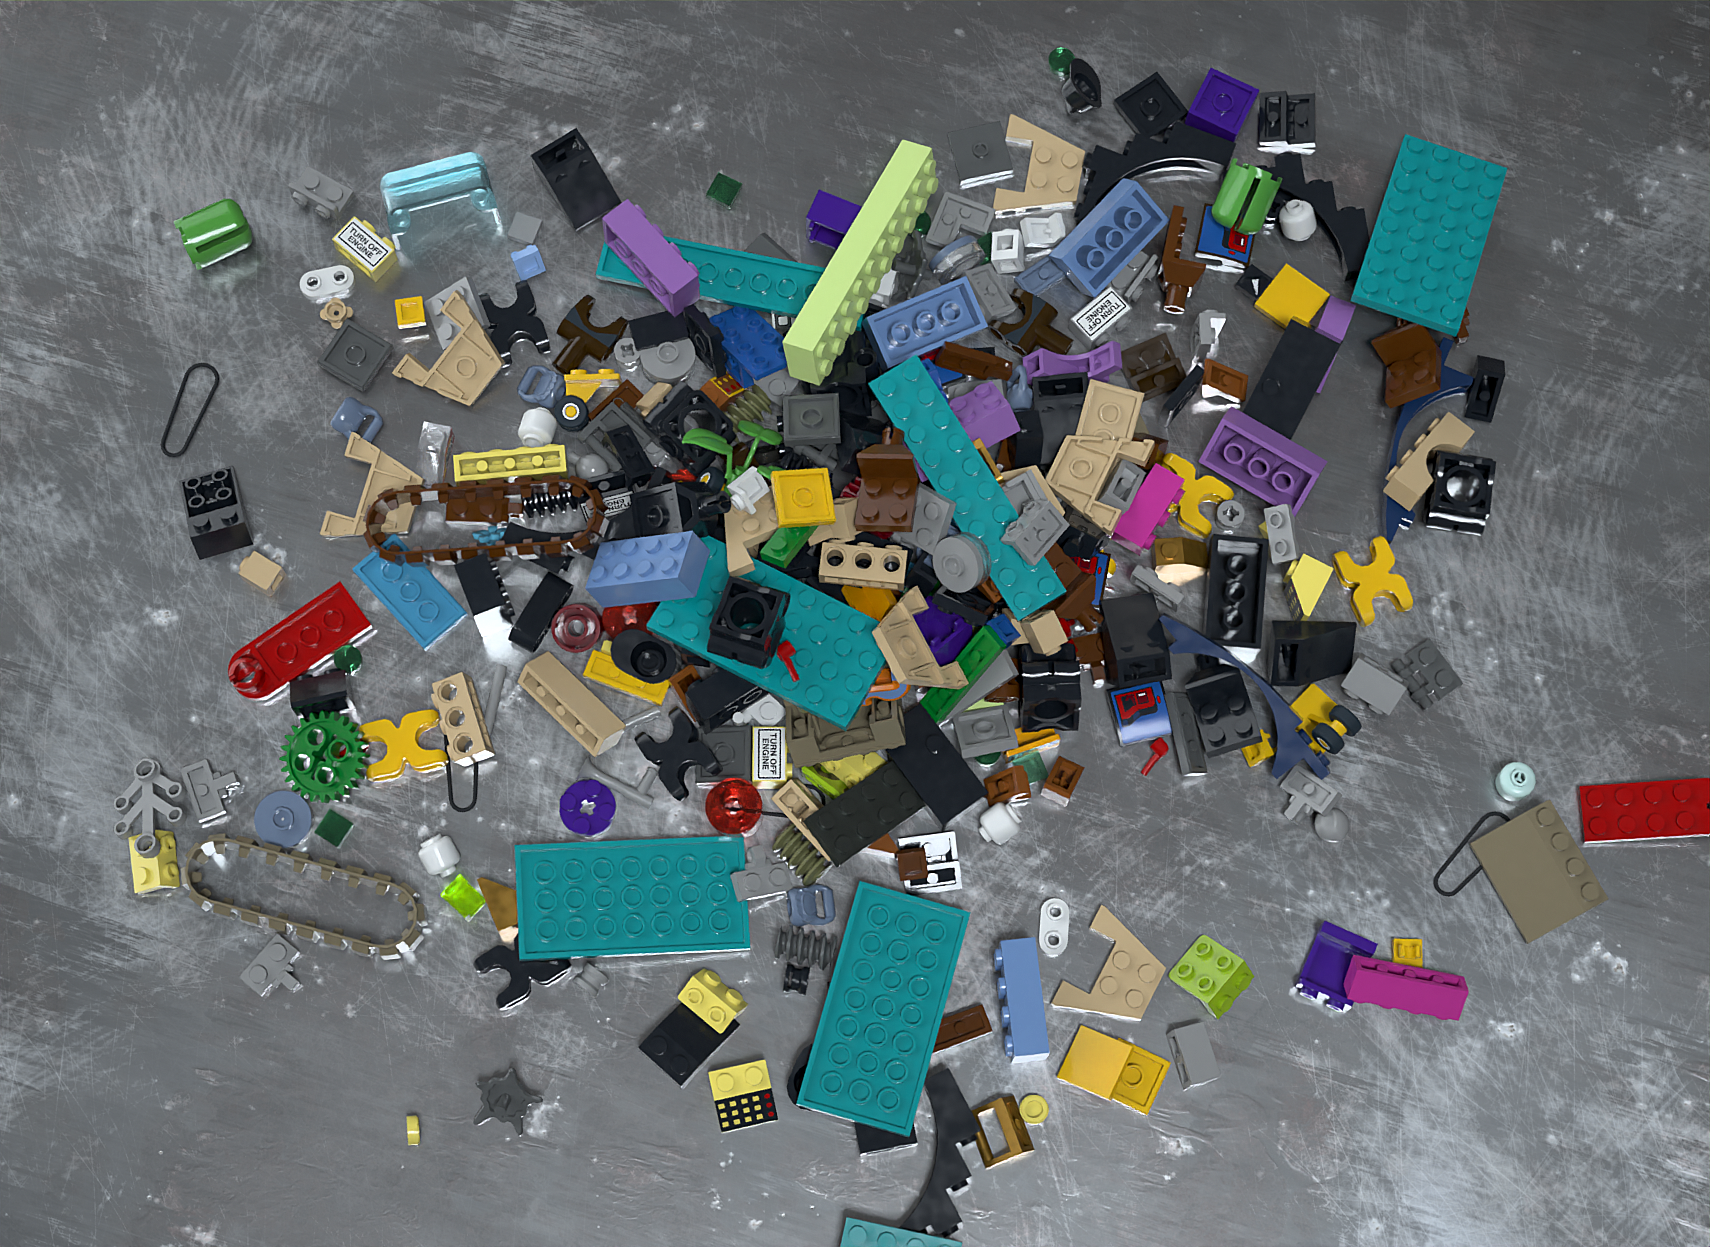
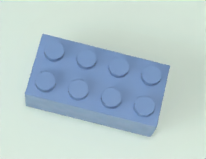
[1049,178,1170,298]
[862,276,988,372]
[585,531,710,608]
[993,937,1050,1064]

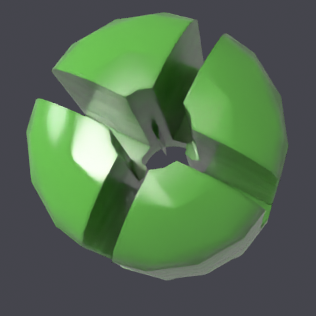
[1211,158,1283,235]
[174,198,252,271]

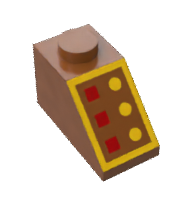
[699,372,749,412]

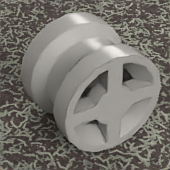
[614,338,641,370]
[1215,500,1245,533]
[573,963,609,999]

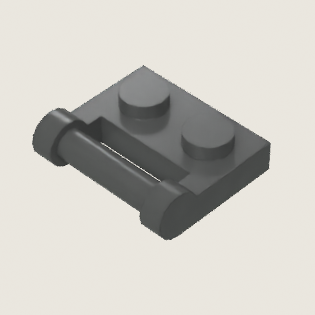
[577,402,652,472]

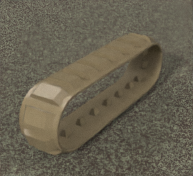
[181,833,428,960]

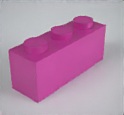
[1111,463,1185,556]

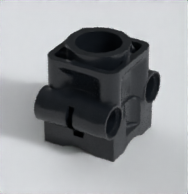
[801,331,881,417]
[642,381,737,477]
[1423,450,1496,536]
[707,576,791,669]
[1018,643,1082,733]

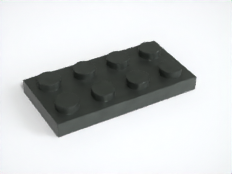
[803,760,926,868]

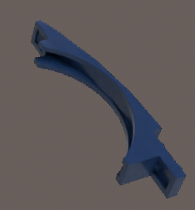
[1381,337,1474,546]
[1159,613,1331,780]

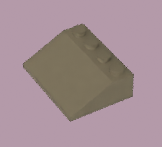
[1469,799,1609,944]

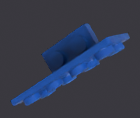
[709,306,788,389]

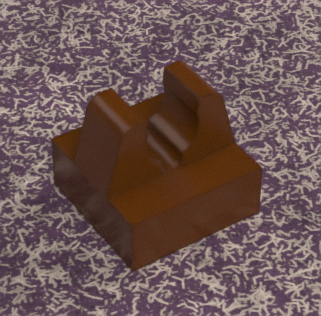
[896,847,929,881]

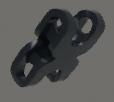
[479,280,551,368]
[634,706,723,802]
[473,933,572,1010]

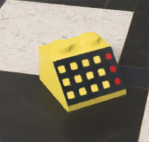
[1283,553,1334,621]
[708,1059,778,1133]

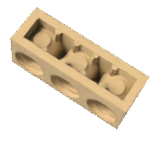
[819,539,907,591]
[431,672,495,767]
[771,777,831,861]

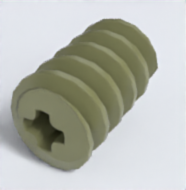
[722,384,773,443]
[772,823,833,886]

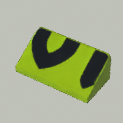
[801,763,849,800]

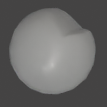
[567,452,609,479]
[1315,808,1349,842]

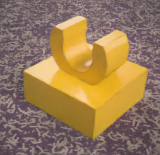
[395,296,426,329]
[1241,729,1277,768]
[1392,938,1423,968]

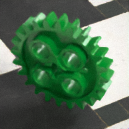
[279,711,370,804]

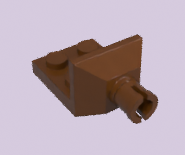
[1157,205,1206,314]
[1372,317,1442,409]
[855,427,920,532]
[1039,542,1104,632]

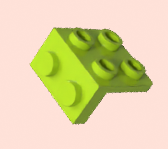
[1169,935,1255,1019]

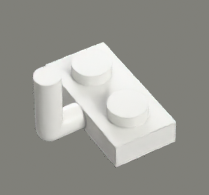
[733,694,786,727]

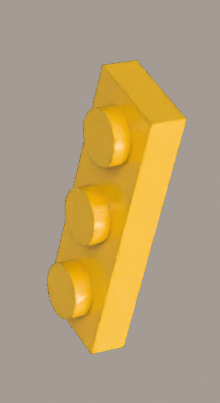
[583,650,670,707]

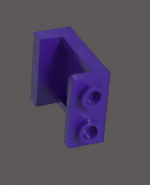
[1295,921,1378,1012]

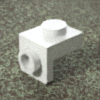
[1020,212,1066,248]
[727,466,770,515]

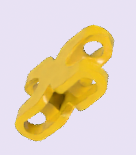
[1162,453,1234,539]
[1331,536,1413,627]
[357,709,449,782]

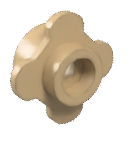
[320,298,353,329]

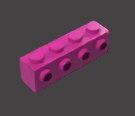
[1343,955,1469,1021]

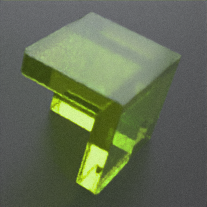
[440,874,486,922]

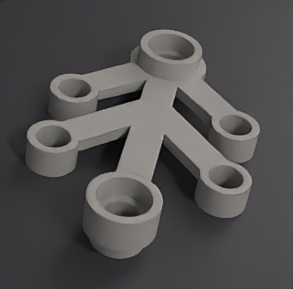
[113,758,187,859]

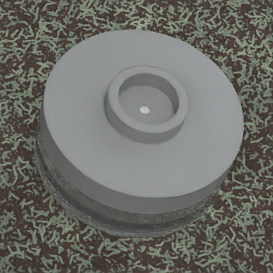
[640,338,695,387]
[933,532,991,593]

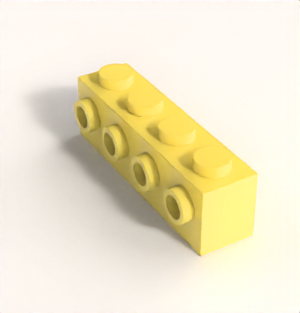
[453,444,569,486]

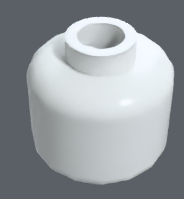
[1279,200,1317,241]
[518,407,557,448]
[978,802,1022,845]
[418,833,461,878]

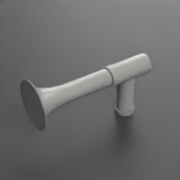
[576,755,658,809]

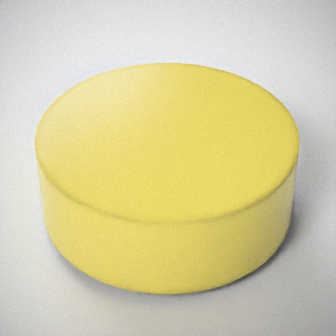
[1019,1095,1049,1125]
[406,1115,420,1146]

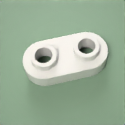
[300,265,355,300]
[1038,898,1069,957]

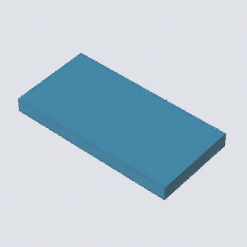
[352,533,468,651]

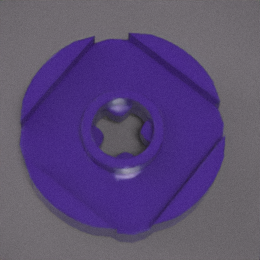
[559,780,617,838]

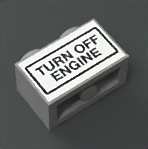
[1068,285,1132,351]

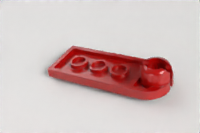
[228,581,373,701]
[1579,778,1710,844]

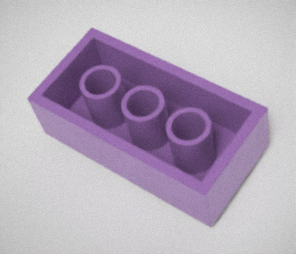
[602,199,700,317]
[903,381,1021,482]
[1198,406,1328,517]

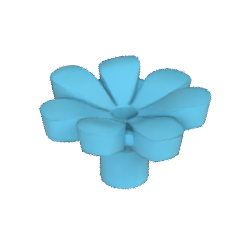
[472,526,506,546]

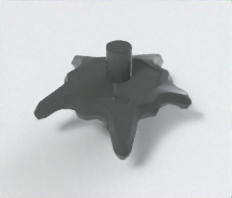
[891,230,933,301]
[473,1068,543,1135]

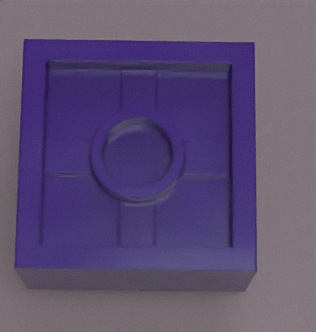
[1185,68,1259,143]
[806,190,862,250]
[913,595,972,667]

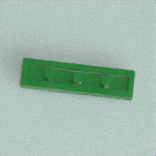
[919,625,1007,723]

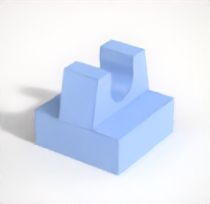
[510,244,546,281]

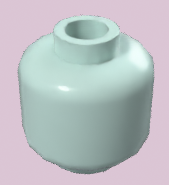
[1495,762,1536,801]

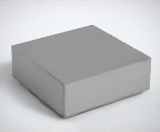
[507,212,543,246]

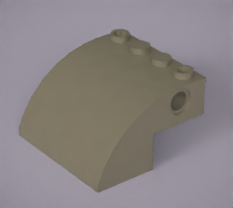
[783,662,906,768]

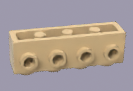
[517,651,626,757]

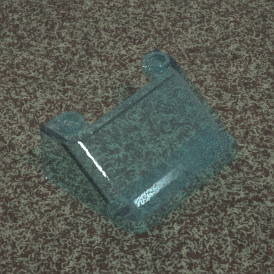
[380,152,501,250]

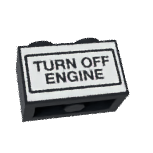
[578,470,637,522]

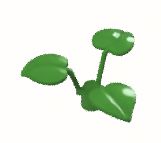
[682,420,785,497]

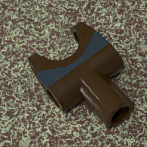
[987,288,1074,357]
[552,295,628,375]

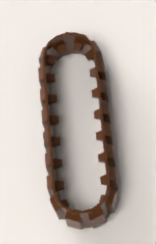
[363,475,609,567]

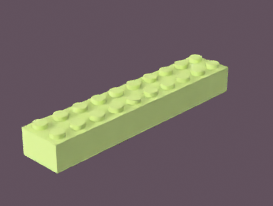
[782,140,939,386]

